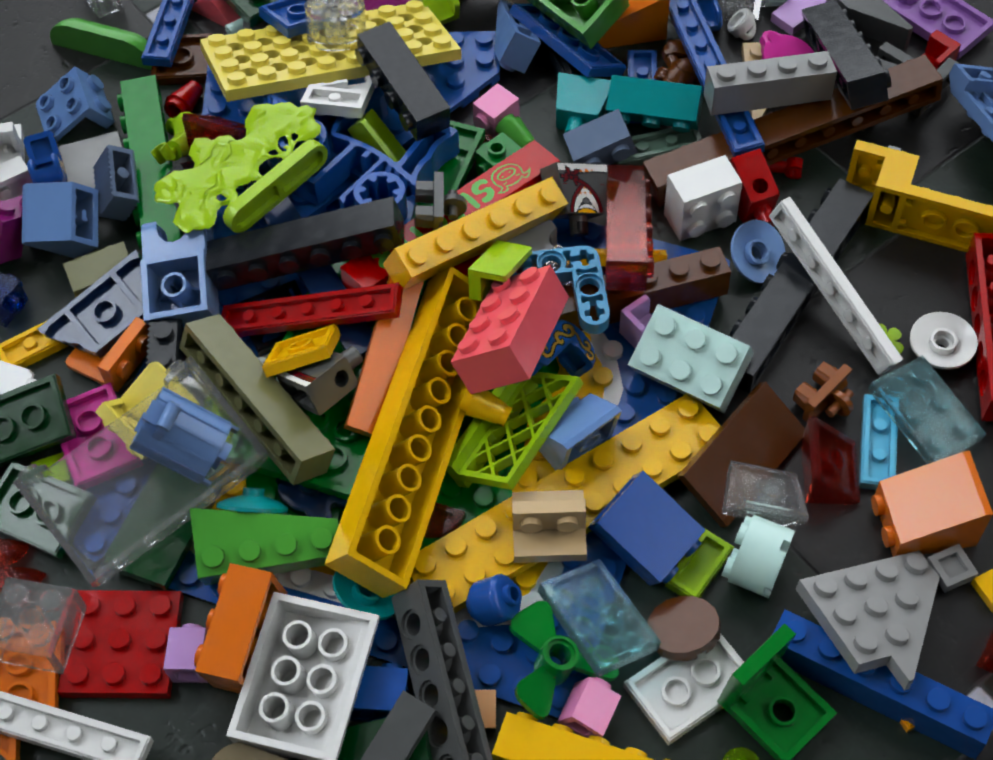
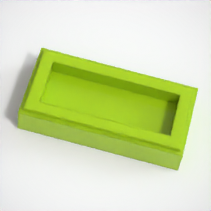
[665,528,734,598]

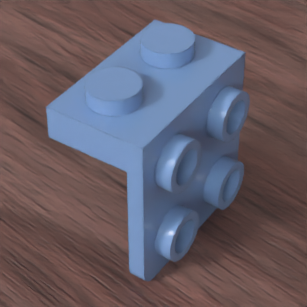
[36,66,115,142]

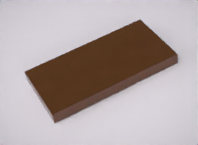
[677,381,808,527]

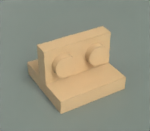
[512,490,587,563]

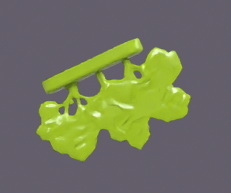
[154,102,328,233]

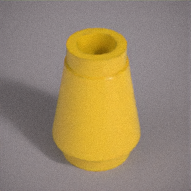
[458,389,513,427]

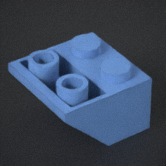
[22,181,98,258]

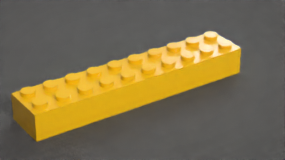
[324,266,486,598]

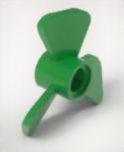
[509,601,619,720]

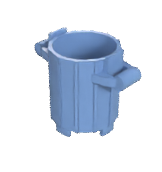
[130,387,240,487]

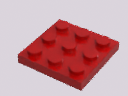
[57,590,184,699]

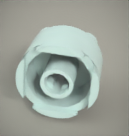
[721,514,795,598]

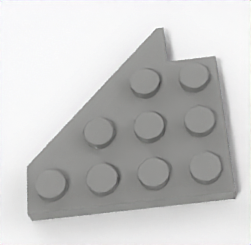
[796,550,940,690]

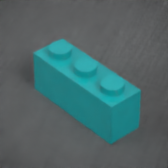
[606,75,704,132]

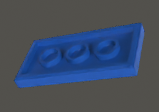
[509,4,627,78]

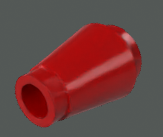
[164,80,203,118]

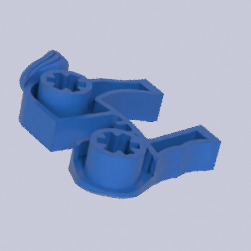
[262,81,460,225]

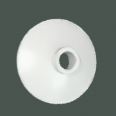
[910,312,978,369]

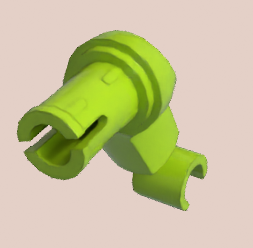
[151,111,202,165]

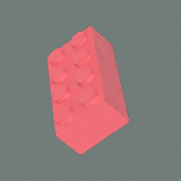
[450,265,569,394]

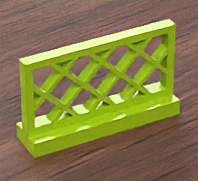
[446,372,584,490]

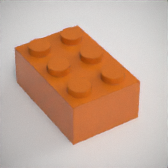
[194,563,288,694]

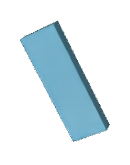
[859,394,898,490]

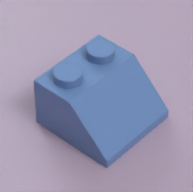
[539,393,622,471]

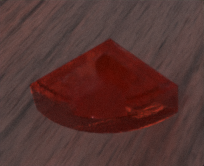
[424,502,466,538]

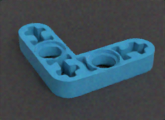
[512,246,610,334]

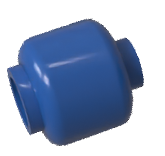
[466,574,522,627]

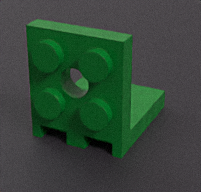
[717,623,837,760]

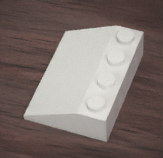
[226,592,380,760]

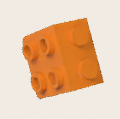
[66,317,149,392]

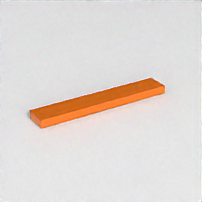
[344,276,424,438]

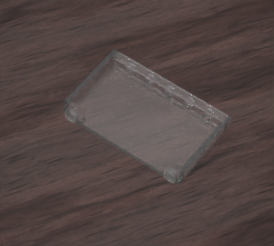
[13,356,268,587]

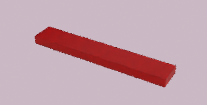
[221,282,403,337]

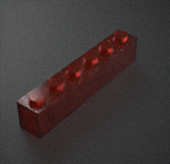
[605,165,654,291]

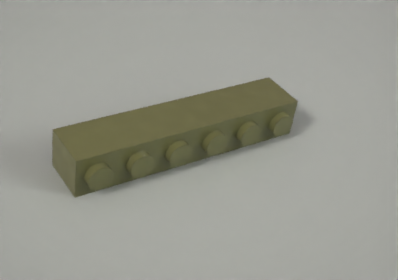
[179,314,335,486]

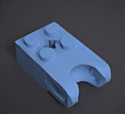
[140,222,220,327]

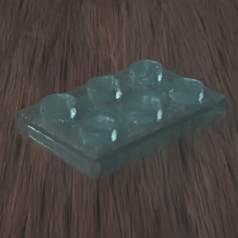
[868,355,987,464]
[537,559,661,677]

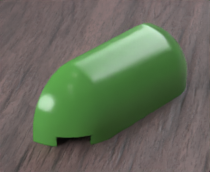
[50,18,152,70]

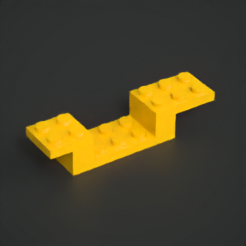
[846,140,993,253]

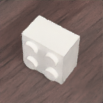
[664,155,743,241]

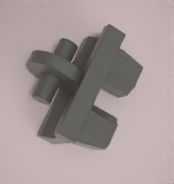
[415,171,467,231]

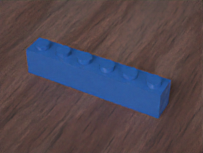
[772,609,993,759]

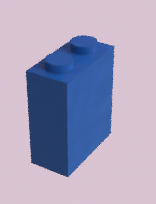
[588,471,705,586]

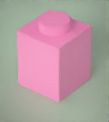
[473,83,520,137]
[557,677,621,738]

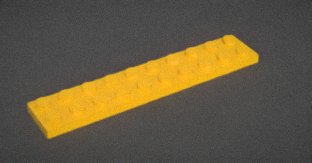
[410,394,721,613]

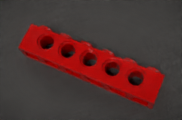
[966,233,993,421]

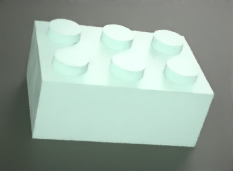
[628,304,754,413]

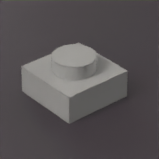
[927,544,979,593]

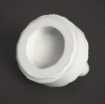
[727,8,756,41]

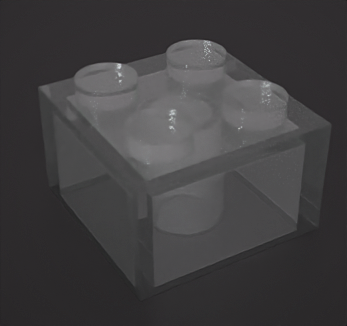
[0,577,87,674]

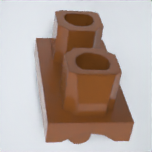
[792,361,854,425]

